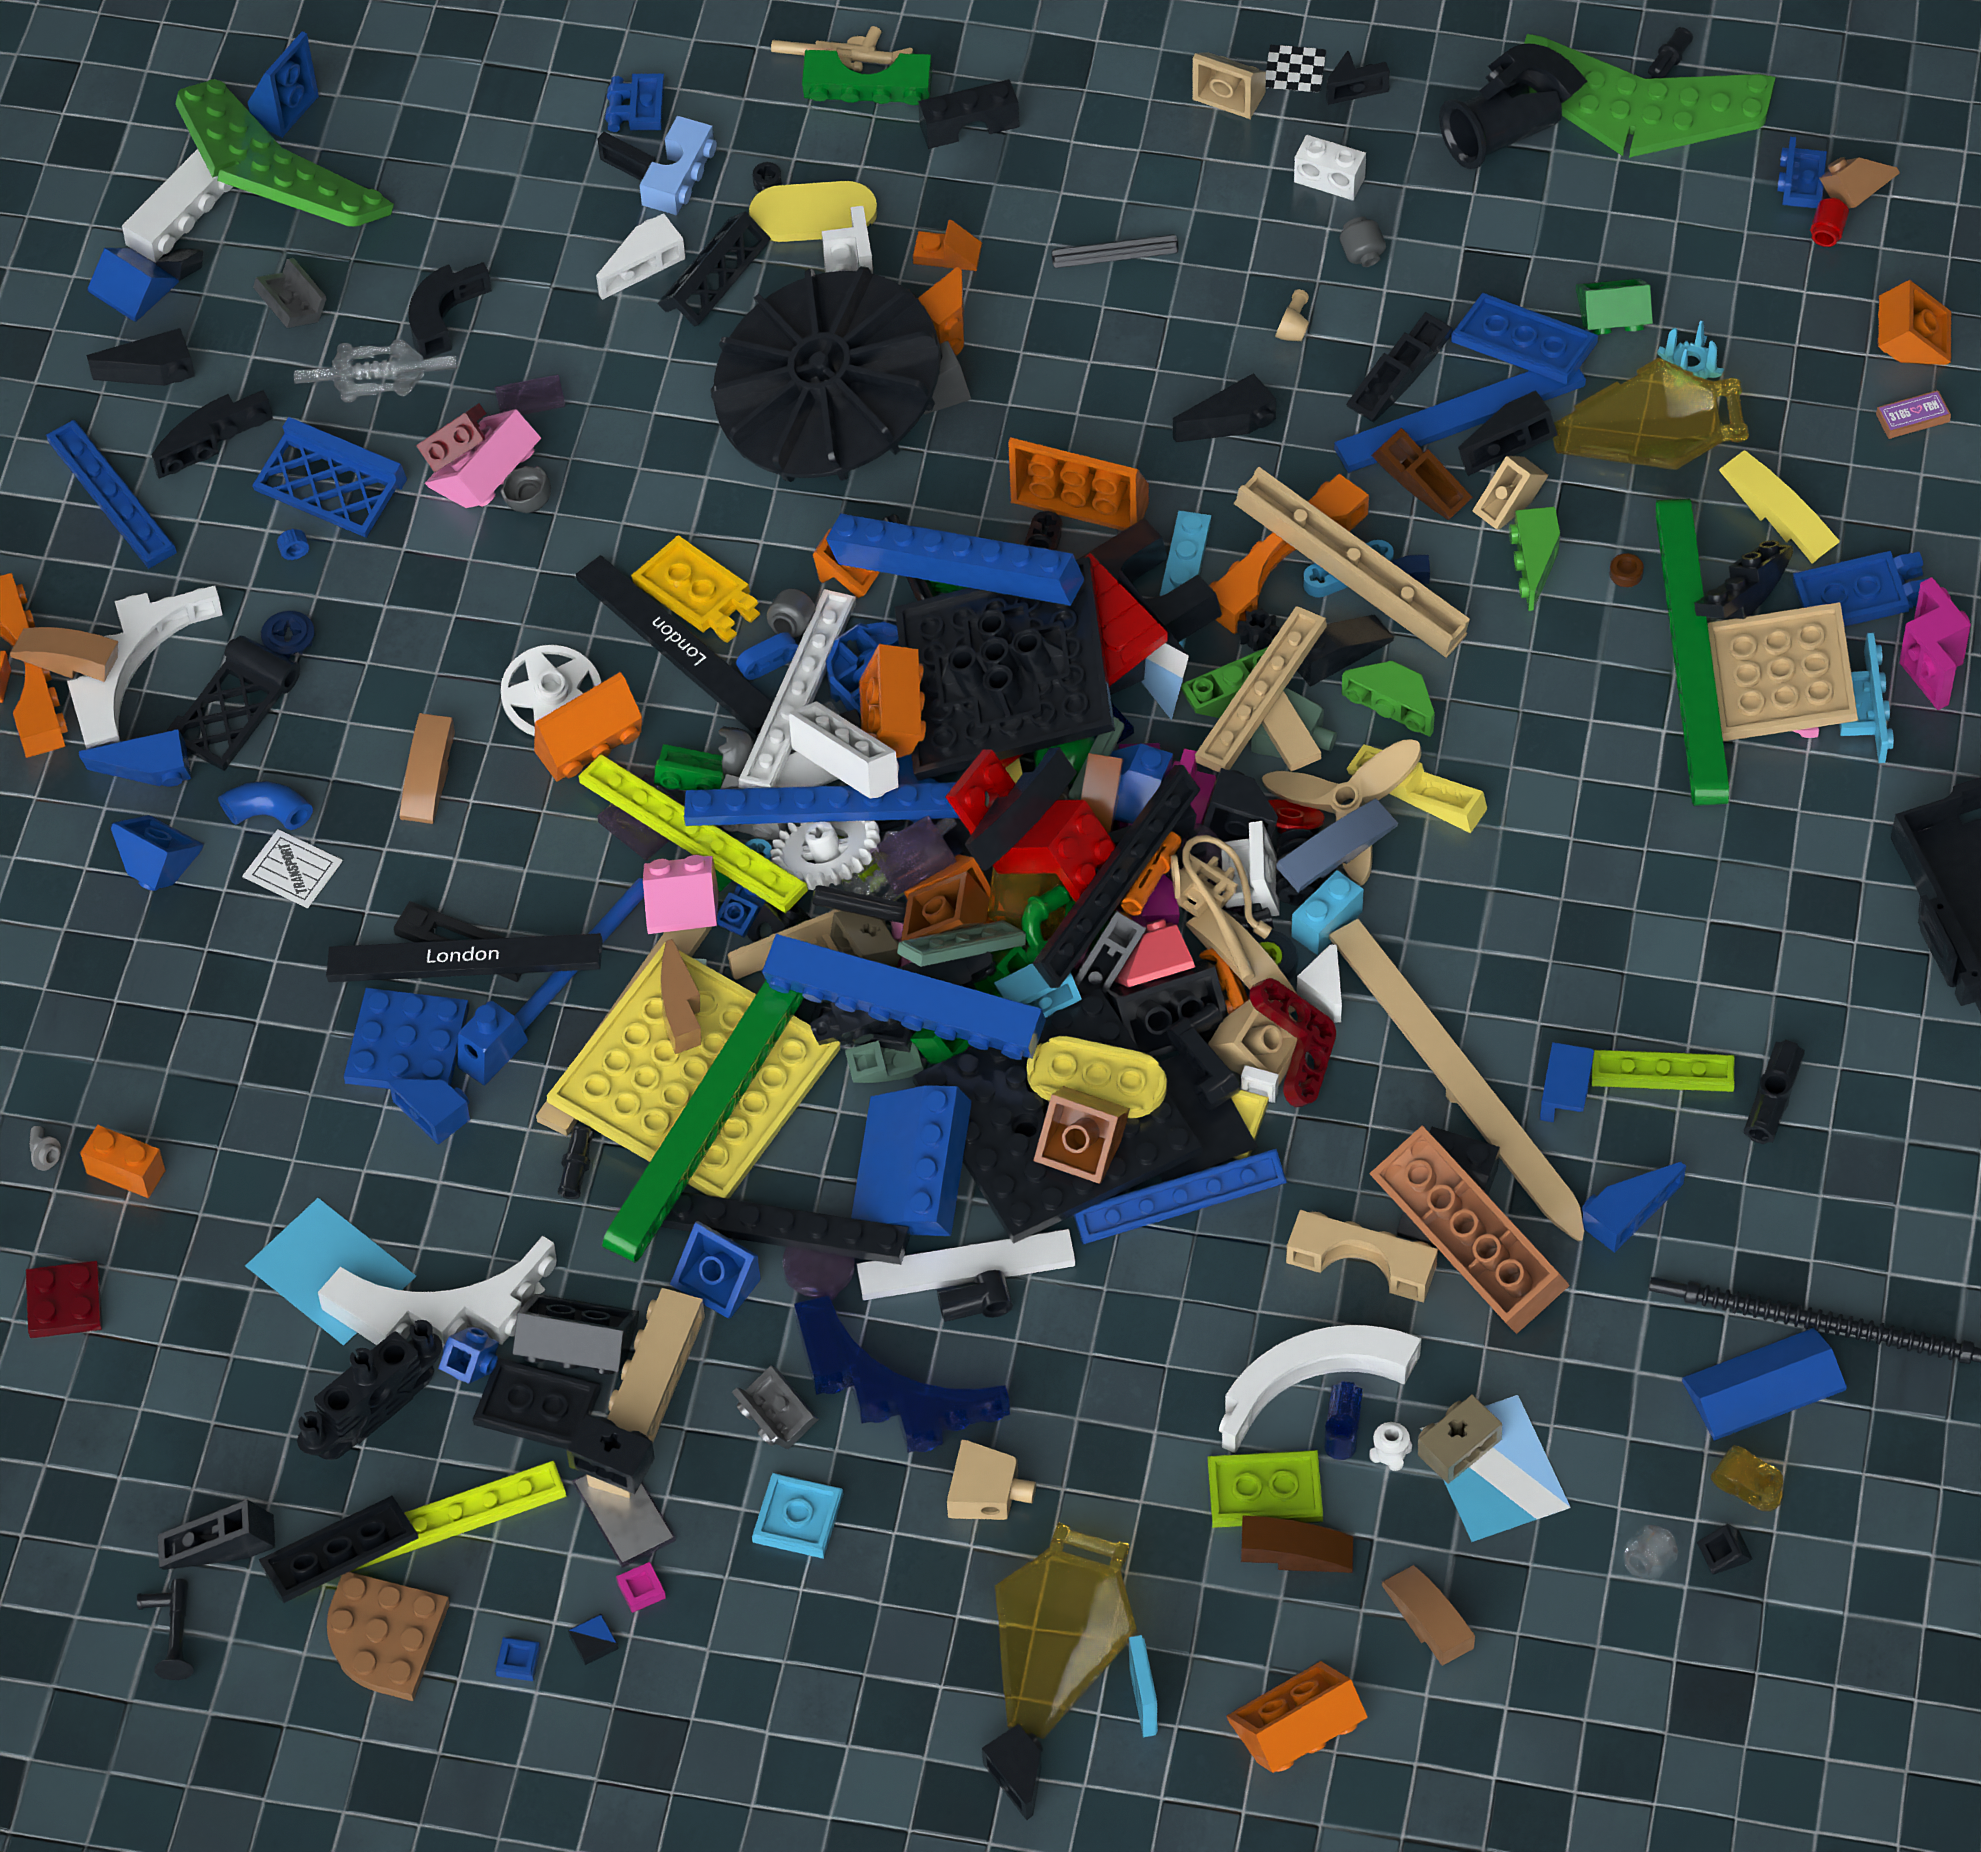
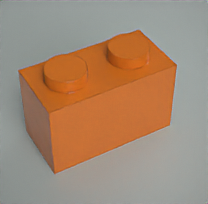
[80,1124,166,1199]

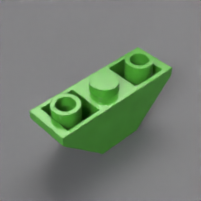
[1181,647,1268,718]
[1342,661,1435,737]

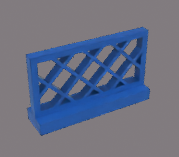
[252,417,407,538]

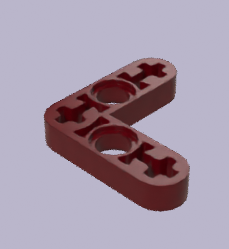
[1249,978,1336,1107]

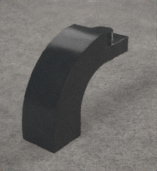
[1479,44,1588,104]
[408,262,492,361]

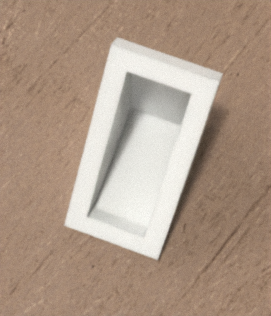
[1297,945,1342,1023]

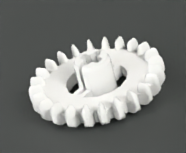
[770,821,881,890]

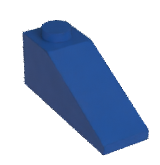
[79,729,191,787]
[1582,1162,1686,1253]

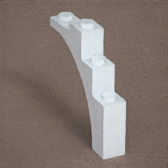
[67,586,223,749]
[318,1236,557,1348]

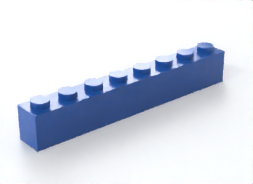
[826,513,1085,606]
[762,934,1046,1060]

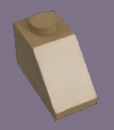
[1472,456,1548,530]

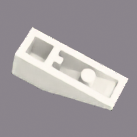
[596,213,685,300]

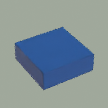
[495,1637,541,1681]

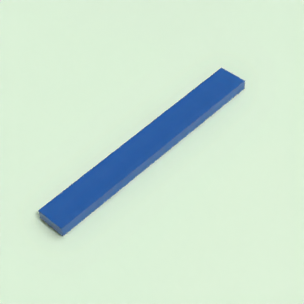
[1334,369,1586,473]

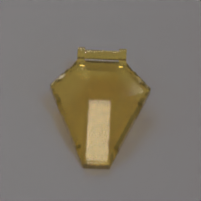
[1553,358,1749,470]
[995,1523,1138,1739]

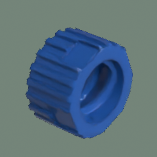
[277,529,309,560]

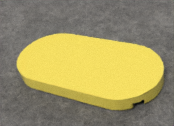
[749,181,877,242]
[1027,1036,1167,1118]

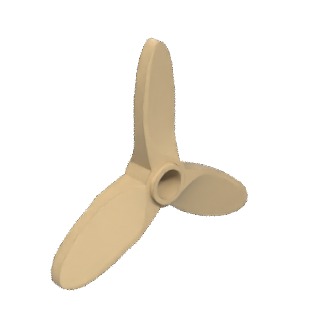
[1262,739,1422,886]

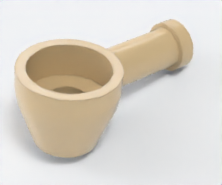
[1275,289,1310,341]

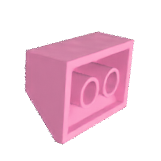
[425,409,541,508]

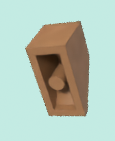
[1819,157,1900,209]

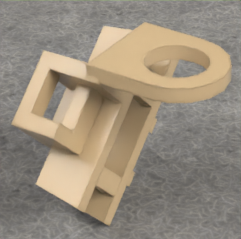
[1171,854,1238,918]

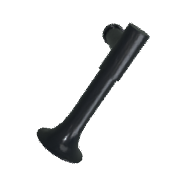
[137,1579,193,1680]

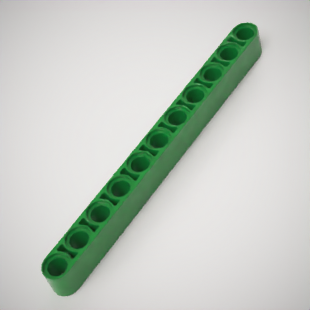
[1656,498,1729,806]
[602,980,804,1263]

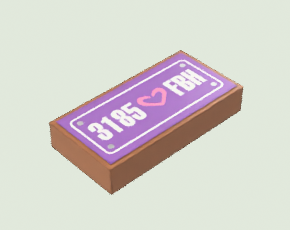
[1876,390,1951,439]

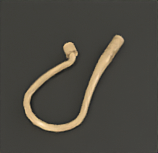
[1182,835,1272,982]

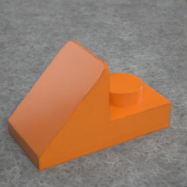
[913,220,982,271]
[813,528,880,598]

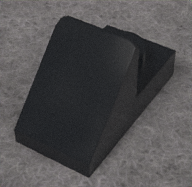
[1326,51,1390,105]

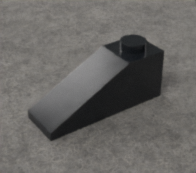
[86,328,195,386]
[1173,373,1276,442]
[1458,390,1558,476]
[1297,614,1394,687]
[1073,903,1147,996]
[158,1500,275,1570]

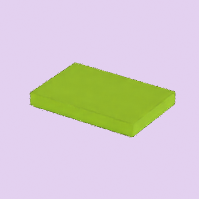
[1208,1450,1323,1528]

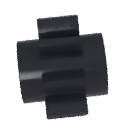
[1237,608,1279,652]

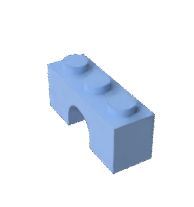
[640,116,717,215]

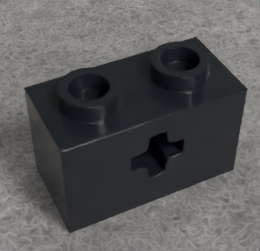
[566,1414,655,1494]

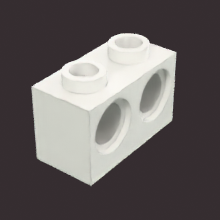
[1294,135,1366,201]

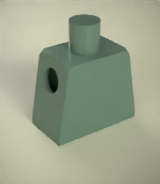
[1251,687,1337,758]

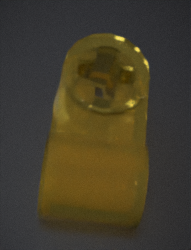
[1711,1445,1783,1511]

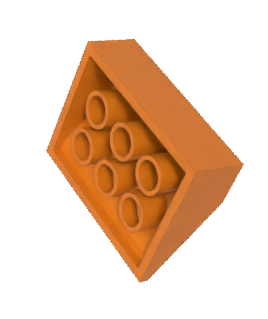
[1008,437,1149,531]

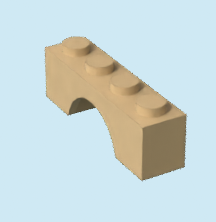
[1286,1210,1438,1303]

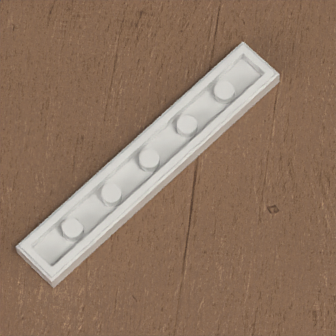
[857,1229,1075,1301]

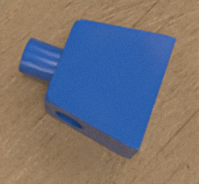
[458,1001,528,1086]

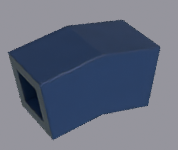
[1390,555,1430,584]

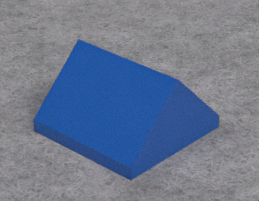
[88,248,179,322]
[670,1221,761,1319]

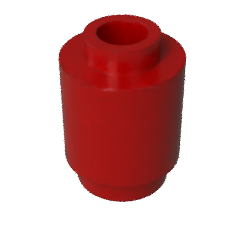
[1810,198,1849,247]

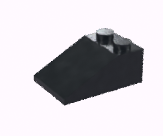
[1397,1126,1500,1248]

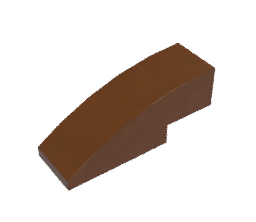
[1371,428,1473,520]
[1241,1515,1353,1573]

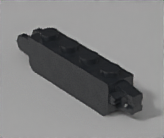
[810,951,997,1046]

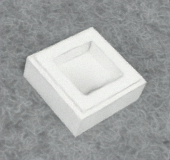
[1241,1065,1279,1103]

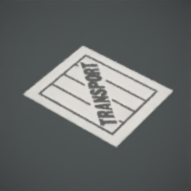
[242,829,343,908]

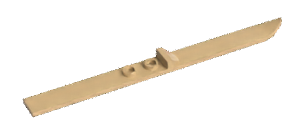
[1329,919,1584,1241]

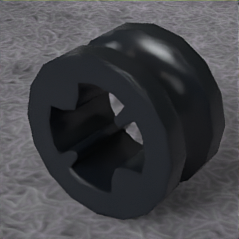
[753,162,782,192]

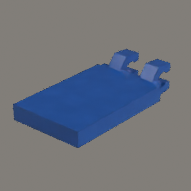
[1793,551,1929,627]

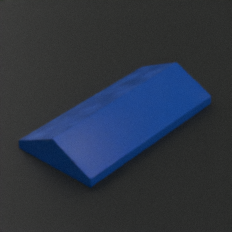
[1682,1328,1847,1441]

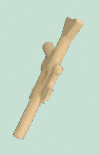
[771,26,913,72]

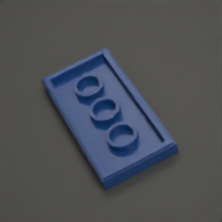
[1451,293,1598,384]

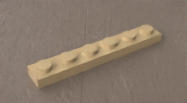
[1195,606,1327,773]

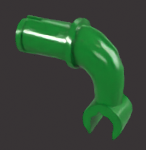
[1021,885,1070,964]

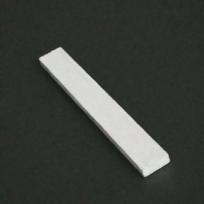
[738,589,856,789]

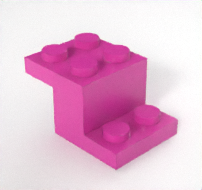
[1899,577,1971,710]

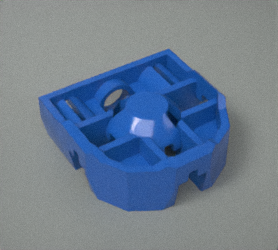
[826,622,899,720]

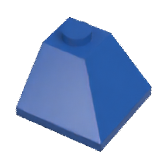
[1110,743,1173,824]
[111,815,204,891]

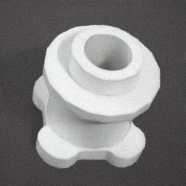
[1369,1422,1412,1471]

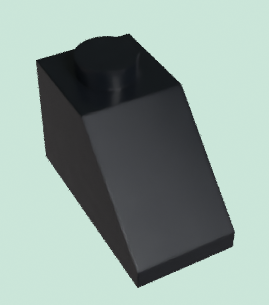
[982,1724,1043,1820]

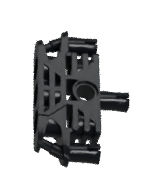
[297,1320,442,1460]

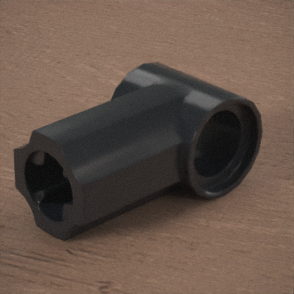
[937,1270,1013,1322]

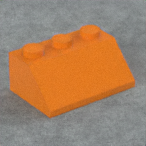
[859,644,926,758]
[534,672,642,782]
[1226,1661,1368,1773]

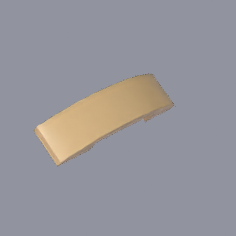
[1186,907,1298,1014]

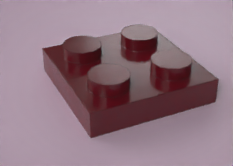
[26,1261,102,1338]

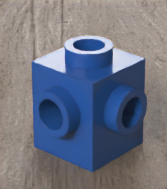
[438,1327,499,1384]

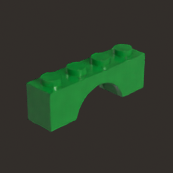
[802,50,932,105]
[910,946,1031,1064]

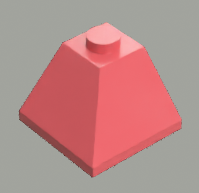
[1115,919,1195,987]

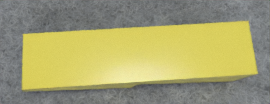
[1347,744,1487,833]

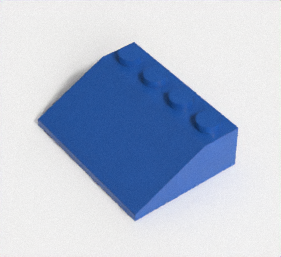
[851,1086,972,1236]

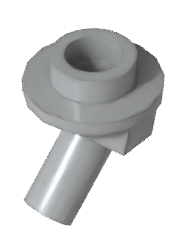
[29,1126,61,1171]

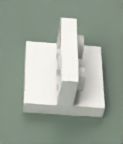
[822,206,873,274]
[1221,821,1280,917]

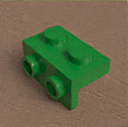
[654,744,725,790]

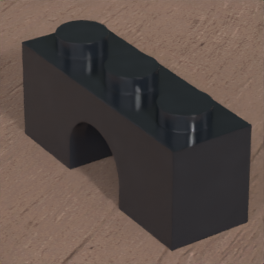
[918,79,1019,149]

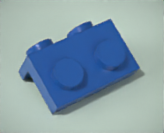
[1777,136,1827,208]

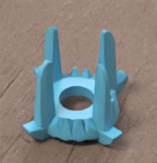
[1657,320,1724,388]

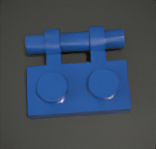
[605,74,664,132]

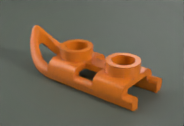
[1199,948,1249,1015]

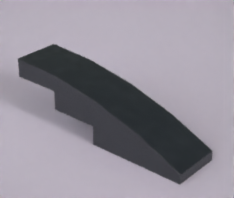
[1346,312,1453,422]
[965,747,1077,870]

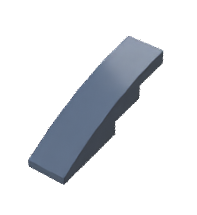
[1276,798,1398,893]

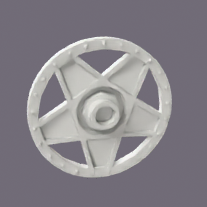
[501,645,601,736]

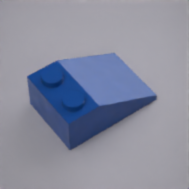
[247,31,319,138]

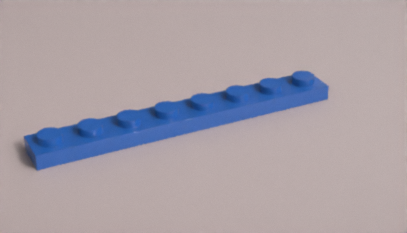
[684,782,959,826]

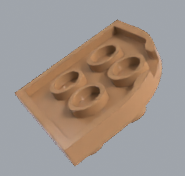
[327,1572,450,1701]

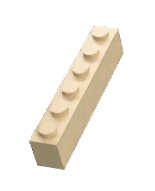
[586,1288,705,1498]

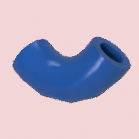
[218,781,313,830]

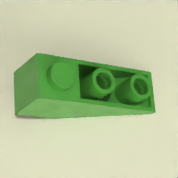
[1509,507,1560,611]

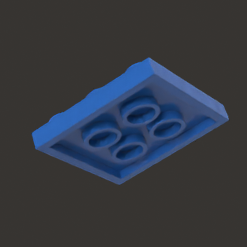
[344,988,469,1089]

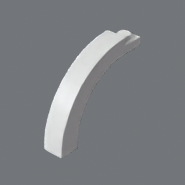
[1219,1325,1421,1453]

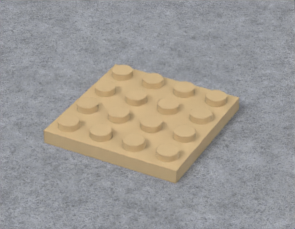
[1707,602,1858,741]

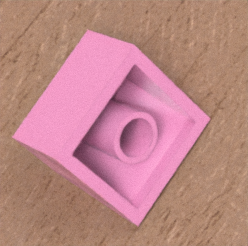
[643,855,719,934]

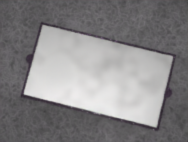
[572,1474,676,1568]

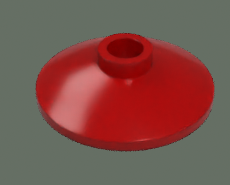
[1268,799,1325,833]

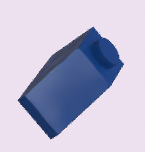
[389,1079,470,1145]

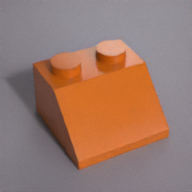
[917,266,964,356]
[1878,280,1951,365]

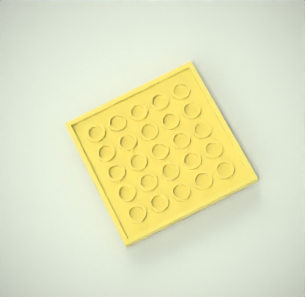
[547,942,841,1199]

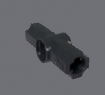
[1744,1040,1805,1145]

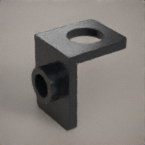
[747,903,811,942]

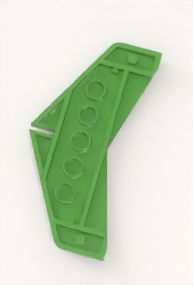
[1524,34,1776,158]
[175,79,394,227]

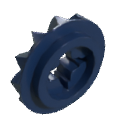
[261,611,315,659]

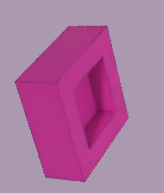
[616,1562,666,1613]

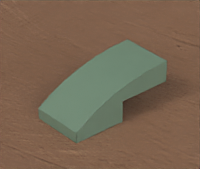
[845,1040,924,1083]

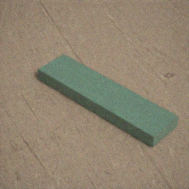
[897,920,1026,967]

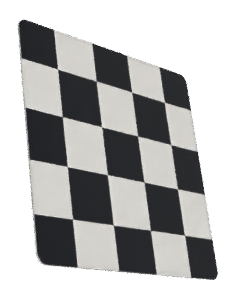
[1266,45,1326,92]

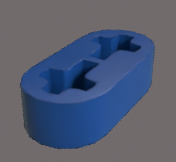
[736,632,798,680]

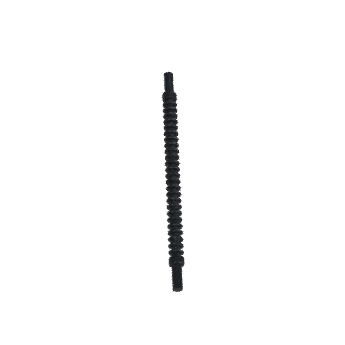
[1649,1277,1981,1364]

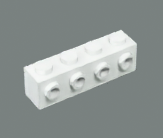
[122,149,233,263]
[789,701,899,799]

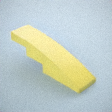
[1719,450,1840,564]

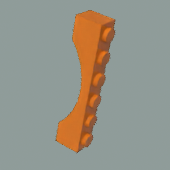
[1209,474,1369,634]
[0,573,68,758]

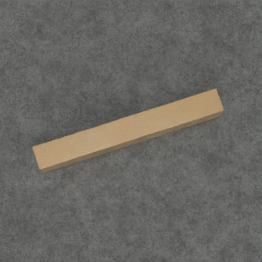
[1234,467,1470,658]

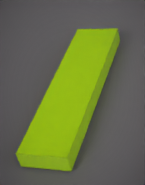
[1592,1050,1734,1092]

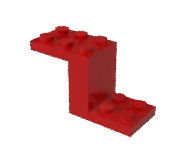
[945,749,1116,902]

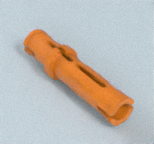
[1121,831,1182,916]

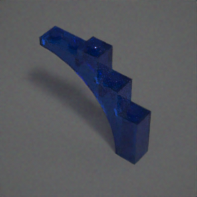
[794,1295,1010,1453]

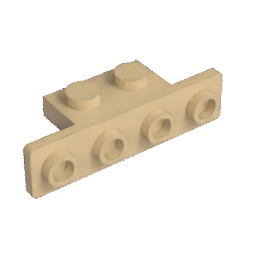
[728,909,840,980]

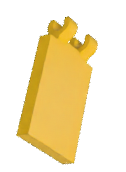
[631,535,760,643]

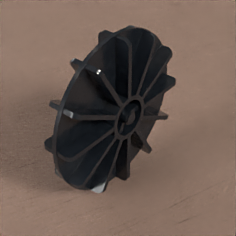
[711,266,943,482]

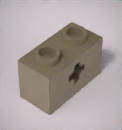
[830,911,902,968]
[1418,1395,1502,1484]

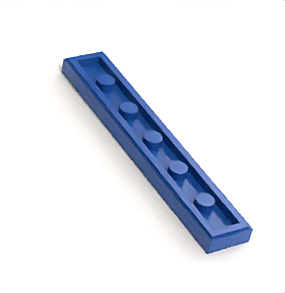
[46,420,177,569]
[1073,1149,1287,1245]

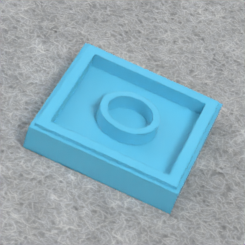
[752,1473,844,1559]
[1129,1635,1158,1737]

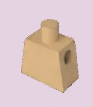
[947,1440,1036,1520]

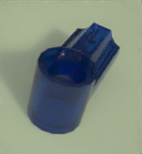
[1324,1381,1363,1460]

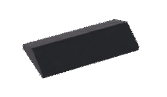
[259,1496,419,1603]

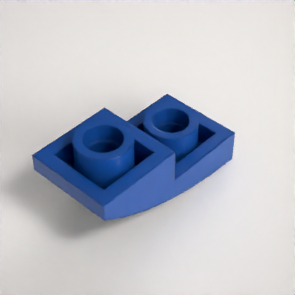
[717,884,768,938]

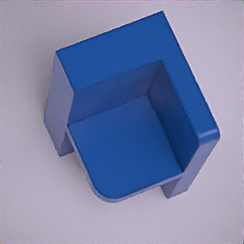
[1540,1042,1594,1122]

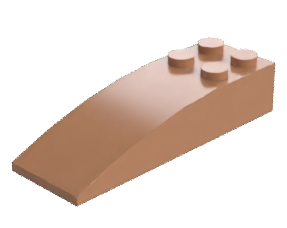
[1369,1125,1570,1334]

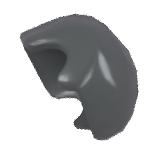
[501,466,551,514]
[718,726,755,777]

